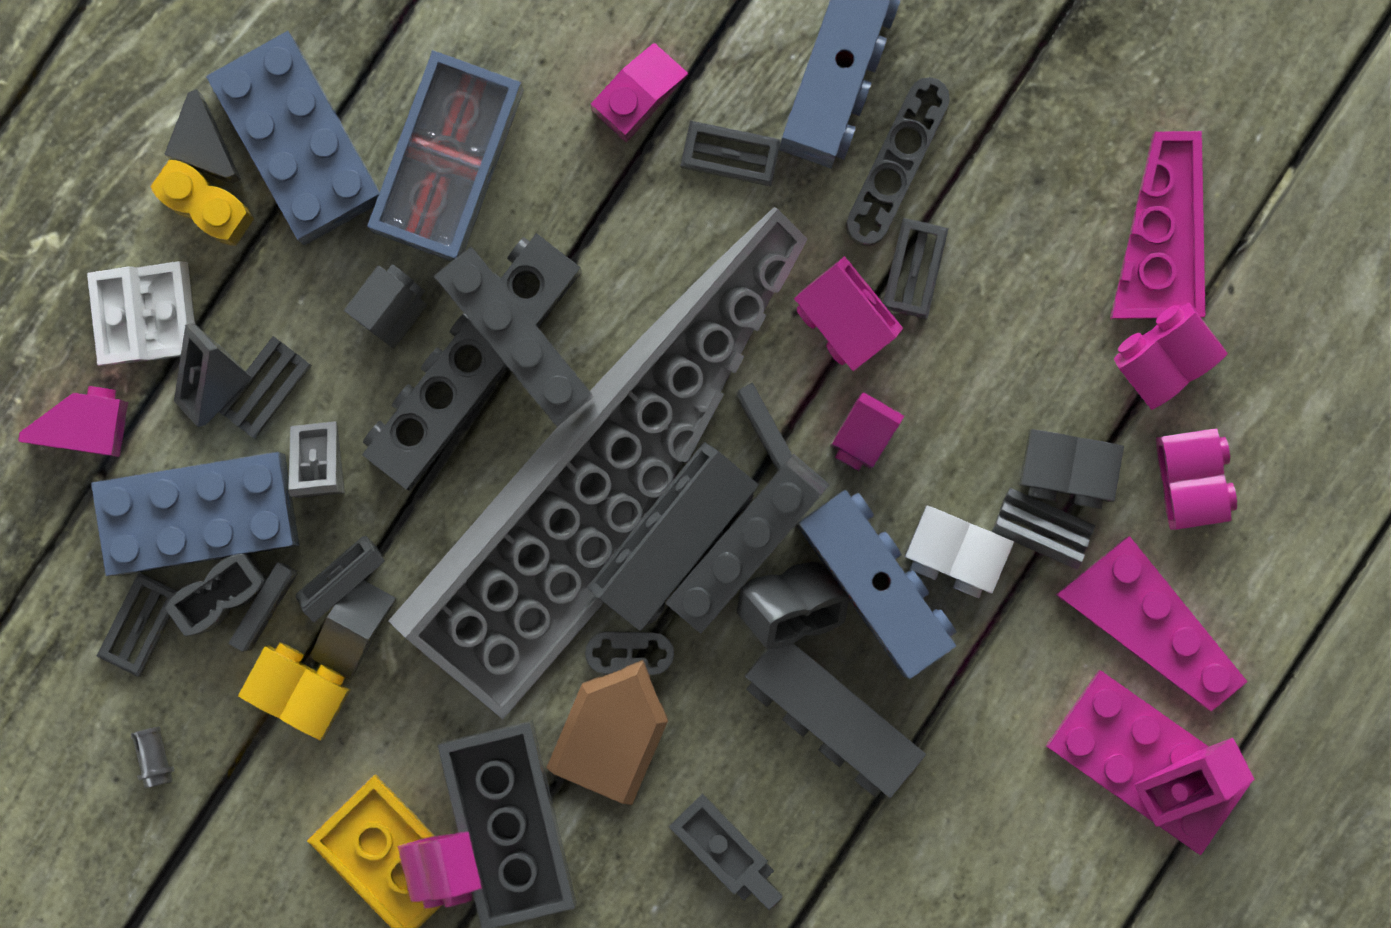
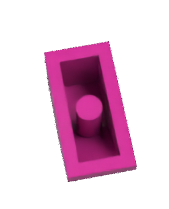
[591,43,688,143]
[18,386,128,457]
[830,392,904,472]
[1134,737,1255,827]

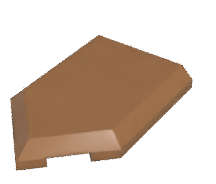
[546,660,668,805]

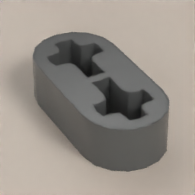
[585,632,674,675]

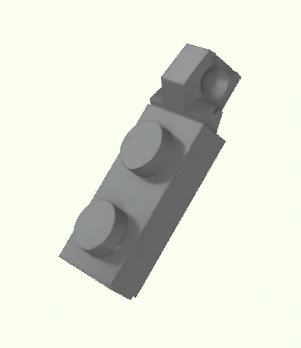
[669,793,783,910]

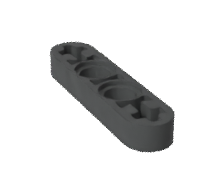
[846,77,950,246]

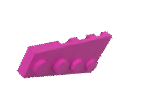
[1110,131,1206,320]
[1055,536,1247,711]

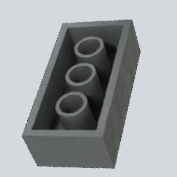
[437,720,577,928]

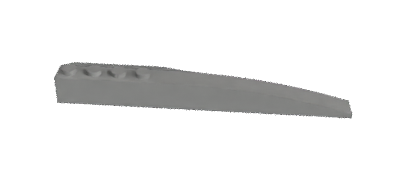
[389,207,808,719]

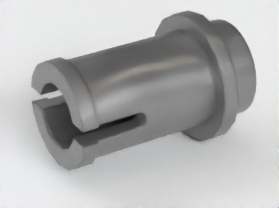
[131,726,175,788]

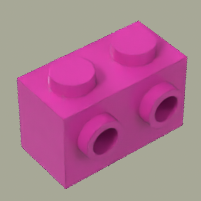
[794,256,903,371]

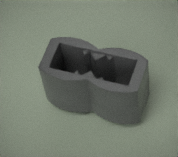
[343,264,428,349]
[1019,429,1124,509]
[165,554,267,636]
[736,562,850,649]

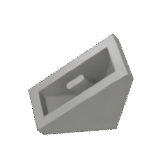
[289,421,345,498]

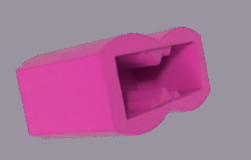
[1114,303,1228,410]
[1156,428,1237,530]
[398,832,482,909]

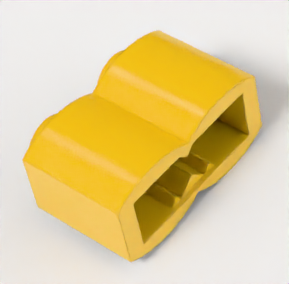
[150,159,254,246]
[238,642,351,741]

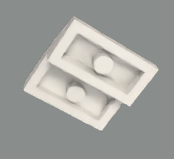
[87,261,195,366]

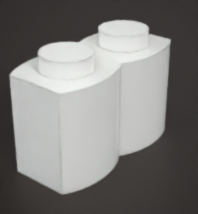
[904,505,1014,598]

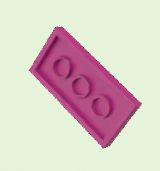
[1045,670,1252,855]

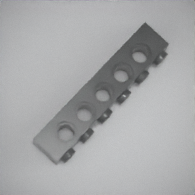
[362,233,582,491]

